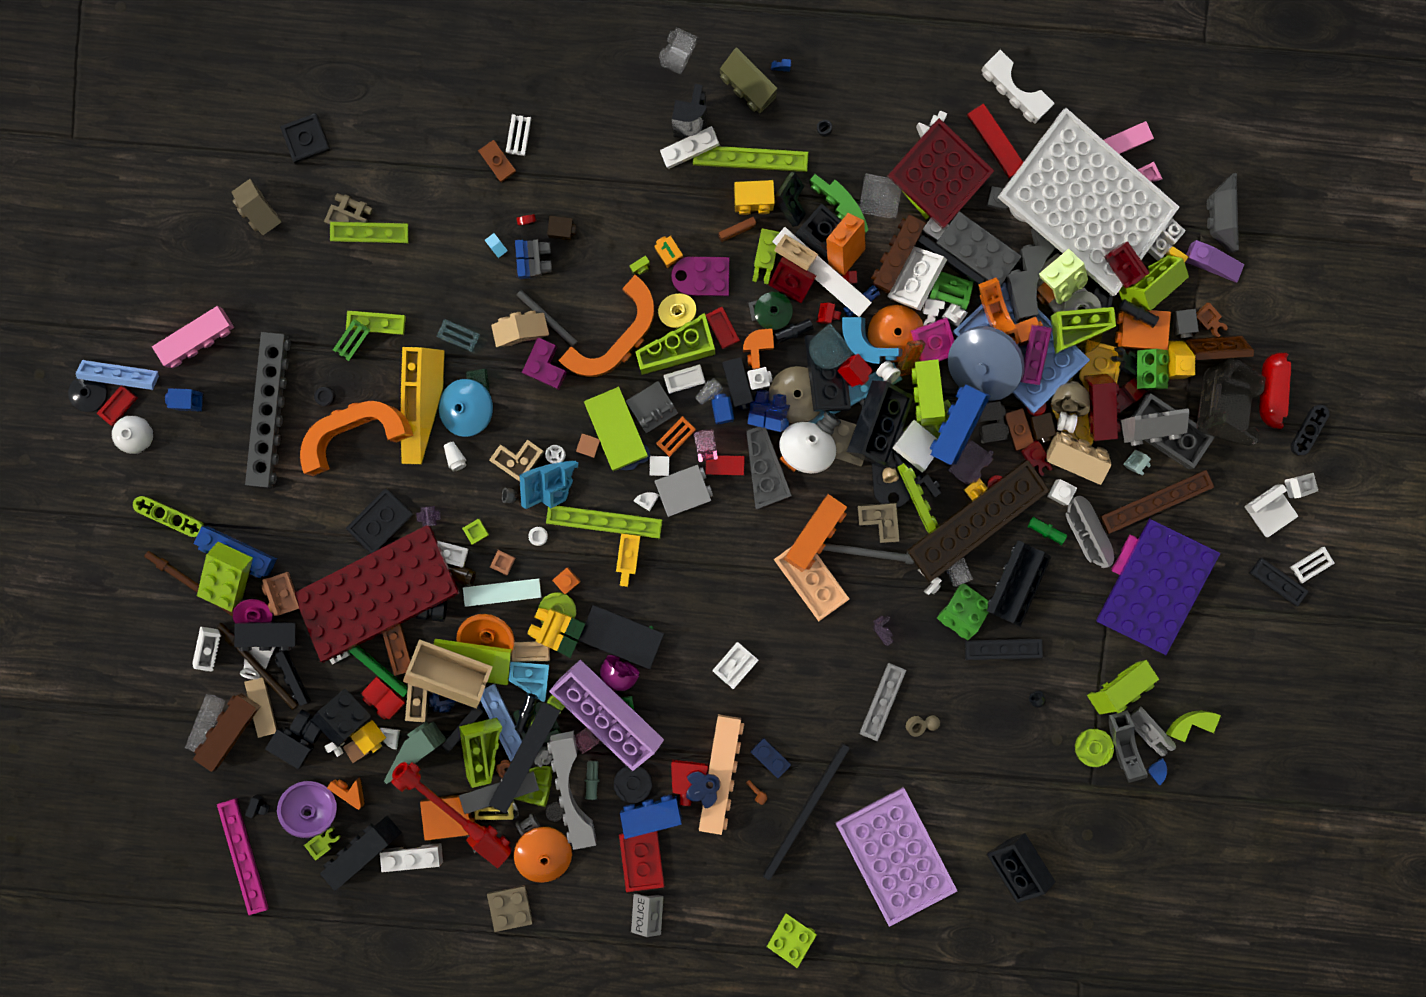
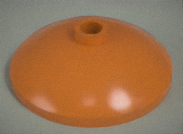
[868,305,923,362]
[456,614,515,653]
[514,827,572,882]

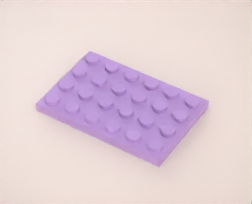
[835,787,957,927]

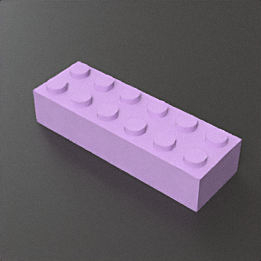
[549,660,664,771]

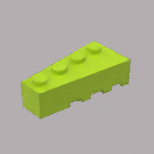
[635,313,715,375]

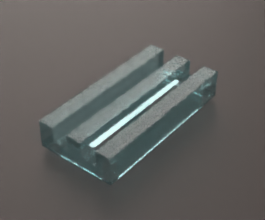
[437,319,480,352]

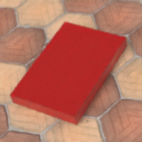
[619,831,665,892]

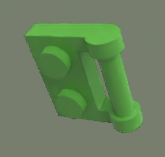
[929,272,973,310]

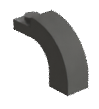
[1109,710,1148,783]

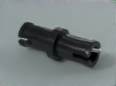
[1119,299,1159,328]
[774,318,814,344]
[515,693,538,733]

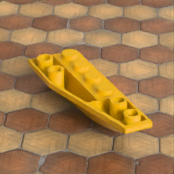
[401,347,445,464]

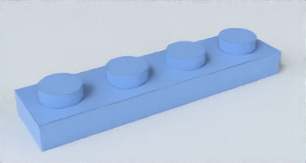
[76,360,159,390]
[481,684,523,762]

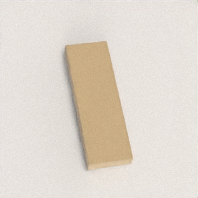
[244,677,277,738]

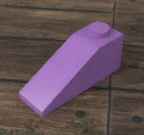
[1186,240,1244,283]

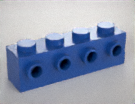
[193,526,277,578]

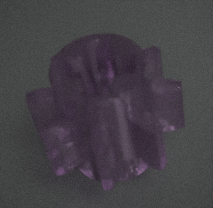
[416,506,441,527]

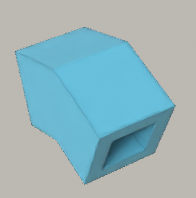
[485,233,508,258]

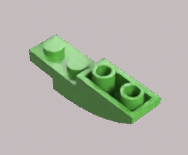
[809,174,868,235]

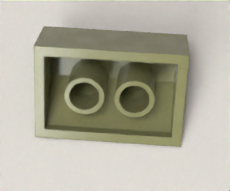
[720,47,777,113]

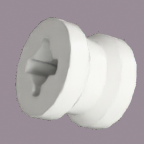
[876,361,901,384]
[1057,412,1077,433]
[545,445,566,464]

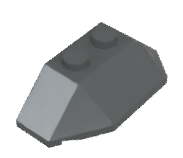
[1207,173,1239,253]

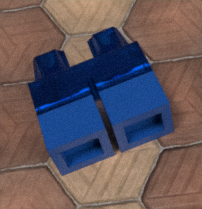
[748,390,790,432]

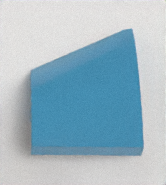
[520,461,578,509]

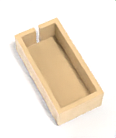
[403,640,493,709]

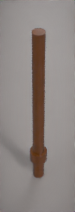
[144,551,234,616]

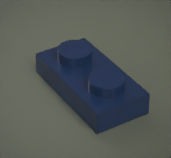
[750,737,791,778]

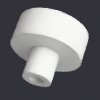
[324,742,345,757]

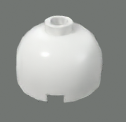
[112,416,153,454]

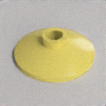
[658,294,696,328]

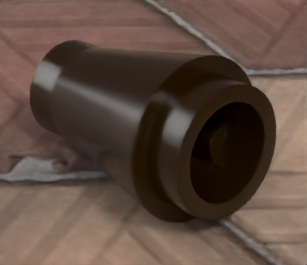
[448,565,476,587]

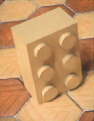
[1046,431,1112,485]

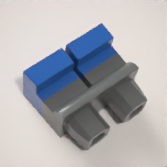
[515,239,552,279]

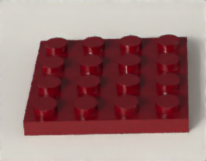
[887,118,994,229]

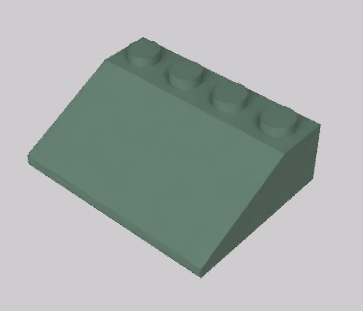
[384,721,447,784]

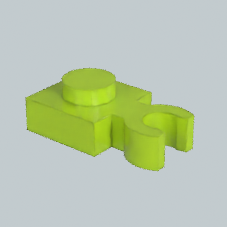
[304,827,341,861]

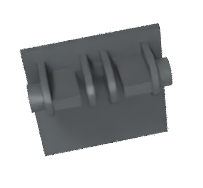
[626,381,678,433]

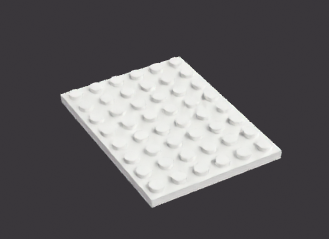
[998,108,1179,296]

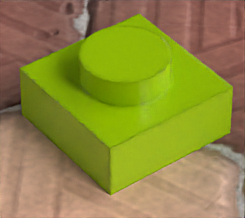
[630,255,650,275]
[462,518,489,545]

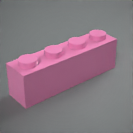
[152,306,234,368]

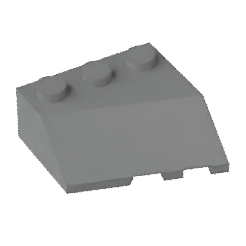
[1121,409,1189,446]

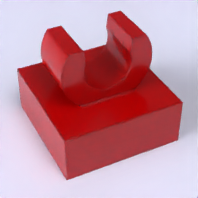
[817,303,841,324]

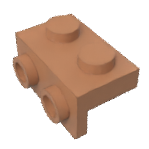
[262,572,299,616]

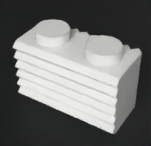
[192,627,221,671]

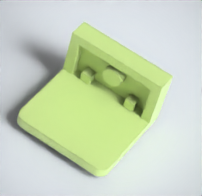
[1039,249,1088,304]

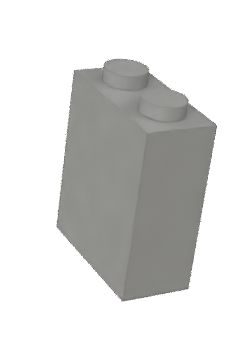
[655,465,713,517]

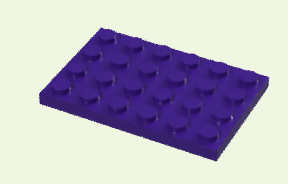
[1096,518,1220,655]

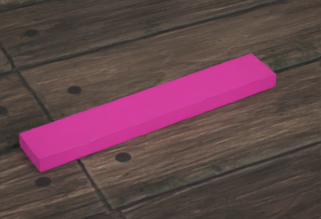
[217,798,269,915]

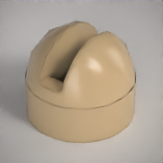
[882,467,899,483]

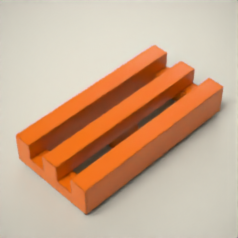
[656,416,696,457]

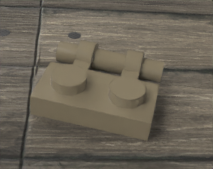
[324,193,373,225]

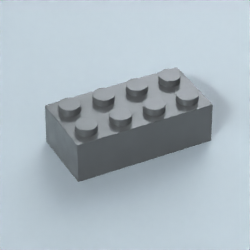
[936,212,1021,286]
[1131,393,1215,469]

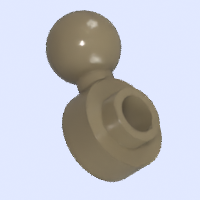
[906,715,940,737]

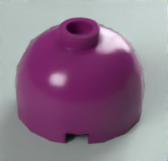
[600,655,639,691]

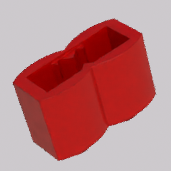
[361,676,407,719]

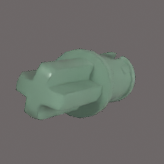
[584,760,600,800]

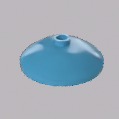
[439,379,493,437]

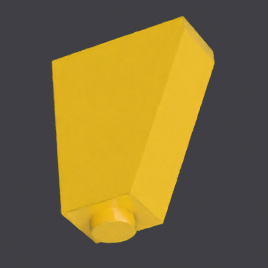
[1168,341,1195,379]

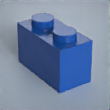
[165,388,203,412]

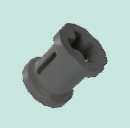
[515,813,541,836]

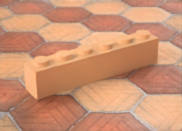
[699,714,744,835]

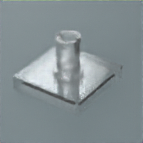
[859,174,901,219]

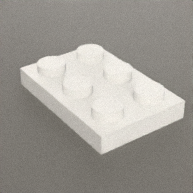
[887,246,947,311]

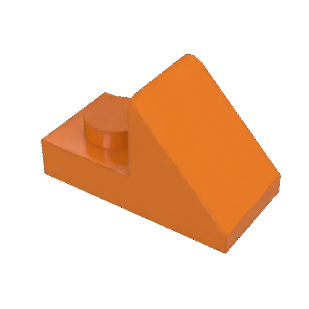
[327,778,365,810]

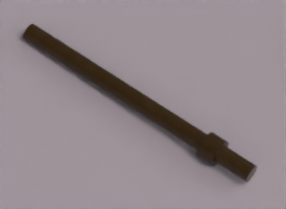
[216,623,299,710]

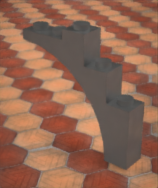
[1005,227,1057,323]

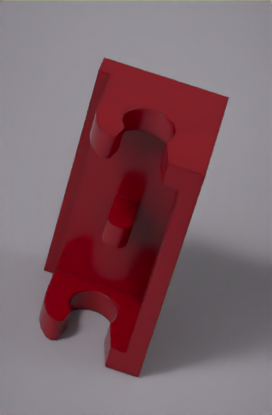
[1104,241,1149,288]

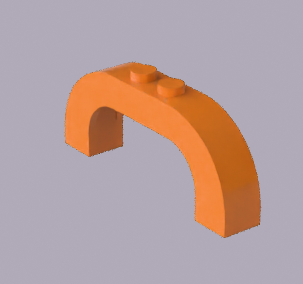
[558,275,654,377]
[300,401,413,476]

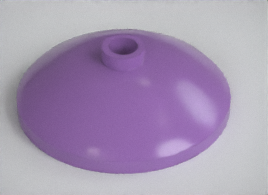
[277,781,337,838]

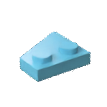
[509,662,550,702]

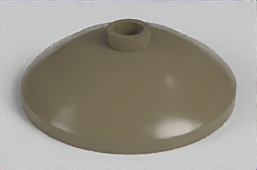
[769,366,821,424]

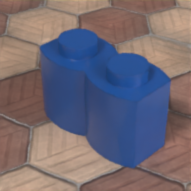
[711,394,734,425]

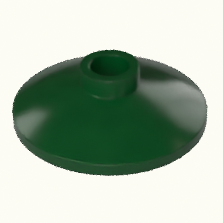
[754,292,793,330]

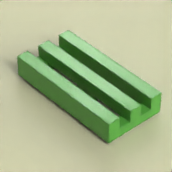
[333,319,370,361]

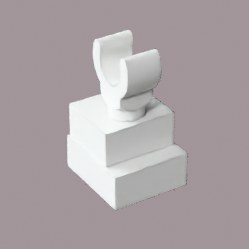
[923,297,945,326]
[942,303,968,327]

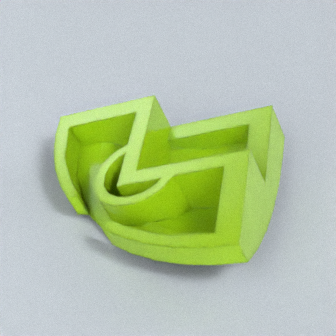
[514,766,553,807]

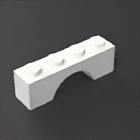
[981,50,1055,124]

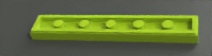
[693,146,808,172]
[546,506,662,538]

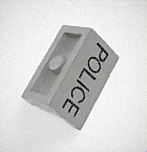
[631,893,663,937]

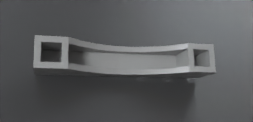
[547,731,596,850]

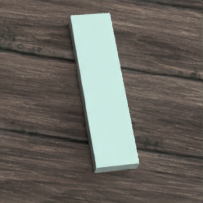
[463,578,542,607]

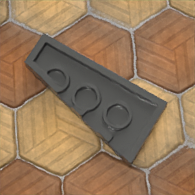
[746,427,792,509]

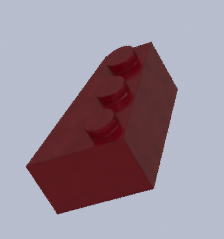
[1084,374,1120,441]

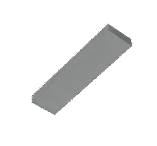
[859,663,906,741]

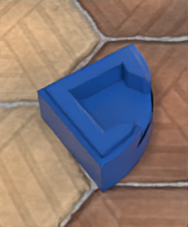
[771,59,791,72]
[1146,758,1167,785]

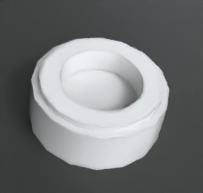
[528,527,548,546]

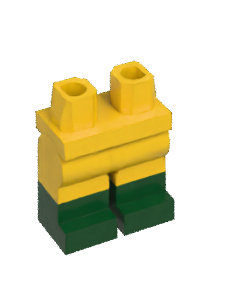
[527,608,586,658]

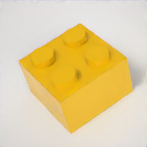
[734,180,774,215]

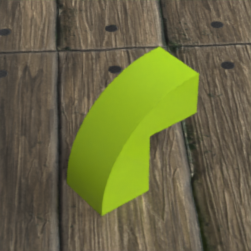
[1166,711,1221,742]

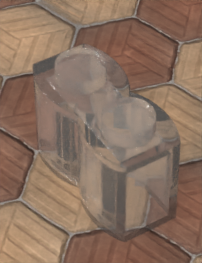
[659,27,698,74]

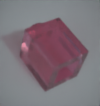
[694,430,718,462]
[575,727,600,754]

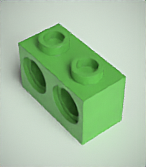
[1137,349,1169,390]

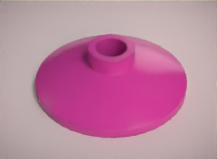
[233,599,273,623]

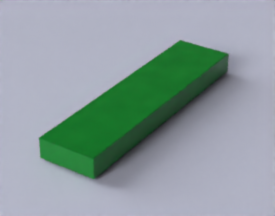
[348,645,408,697]

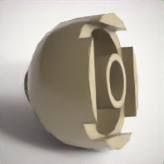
[1051,381,1091,417]

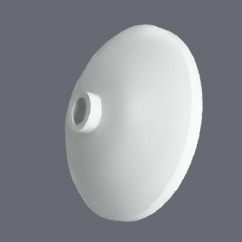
[779,422,836,473]

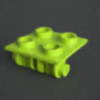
[767,913,817,968]

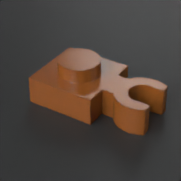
[1196,303,1228,337]

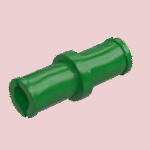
[1027,516,1067,545]

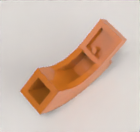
[978,277,1020,344]

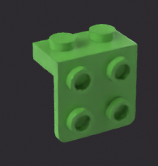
[937,583,989,640]

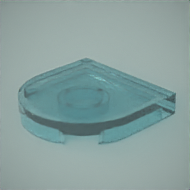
[809,323,853,369]

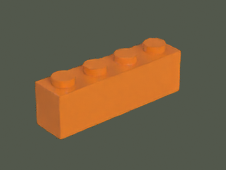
[784,494,847,572]

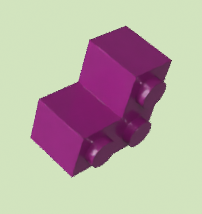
[522,338,567,390]

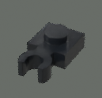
[1111,347,1137,377]

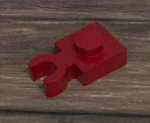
[1021,440,1052,476]

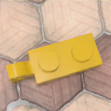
[616,534,640,587]

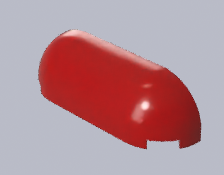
[1259,353,1291,429]

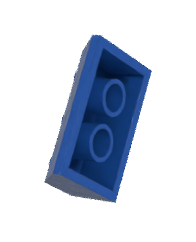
[620,794,682,839]

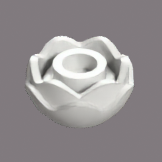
[534,746,553,767]

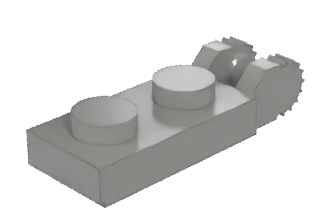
[1130,706,1176,756]

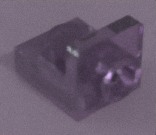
[872,615,894,646]

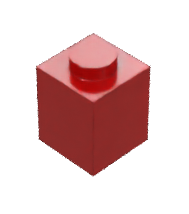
[837,354,873,387]

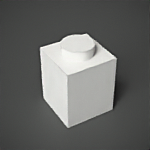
[1047,479,1077,505]

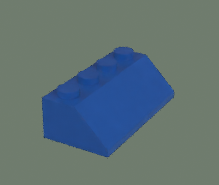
[930,384,991,465]

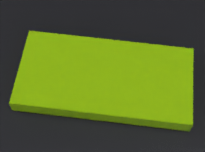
[584,387,648,471]
[434,639,512,685]

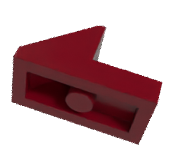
[1117,377,1147,415]

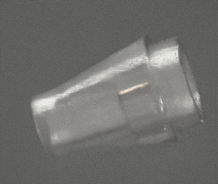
[695,378,724,405]

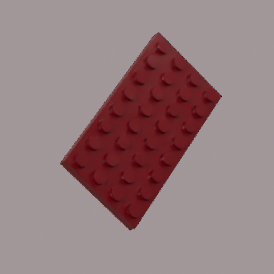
[295,525,460,663]

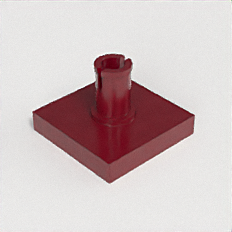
[768,257,817,303]

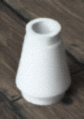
[444,442,466,472]

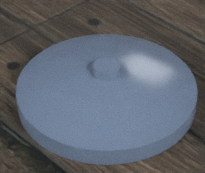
[948,326,1024,401]

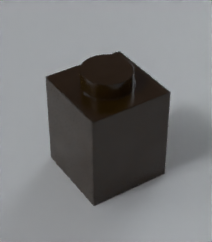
[547,216,577,241]
[1028,413,1056,443]

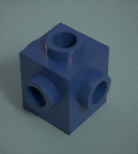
[428,692,456,713]

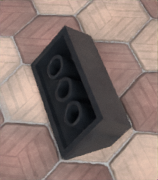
[847,380,914,468]

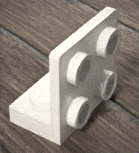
[1244,484,1298,537]

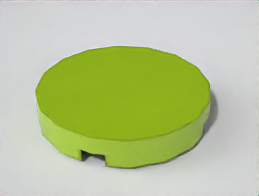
[539,592,577,624]
[1075,728,1114,767]

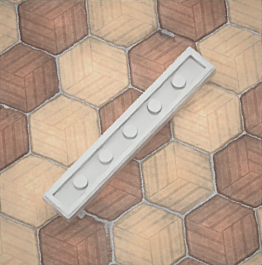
[772,227,872,317]

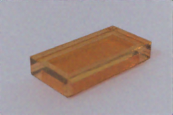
[896,340,926,376]

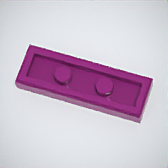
[1021,324,1052,385]

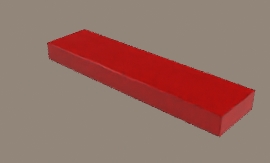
[967,103,1023,178]

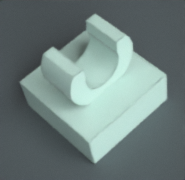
[1123,450,1151,475]

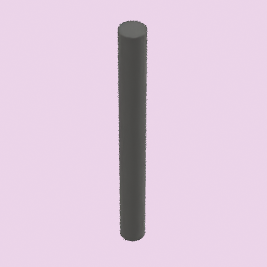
[517,290,578,347]

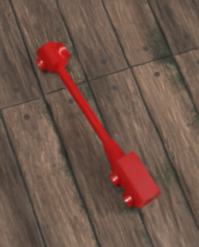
[391,762,511,869]

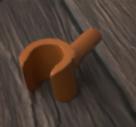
[746,780,767,805]

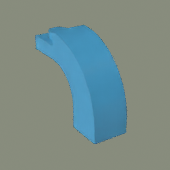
[842,317,903,364]

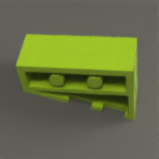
[1119,255,1189,311]
[1087,660,1159,714]
[459,718,502,788]

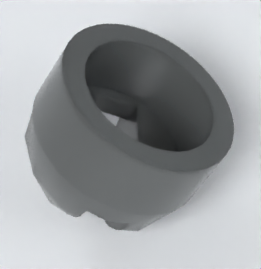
[502,488,517,503]

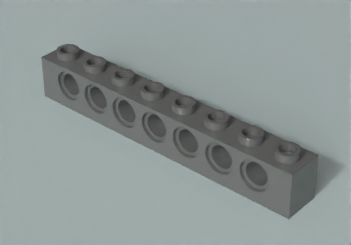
[245,332,291,488]

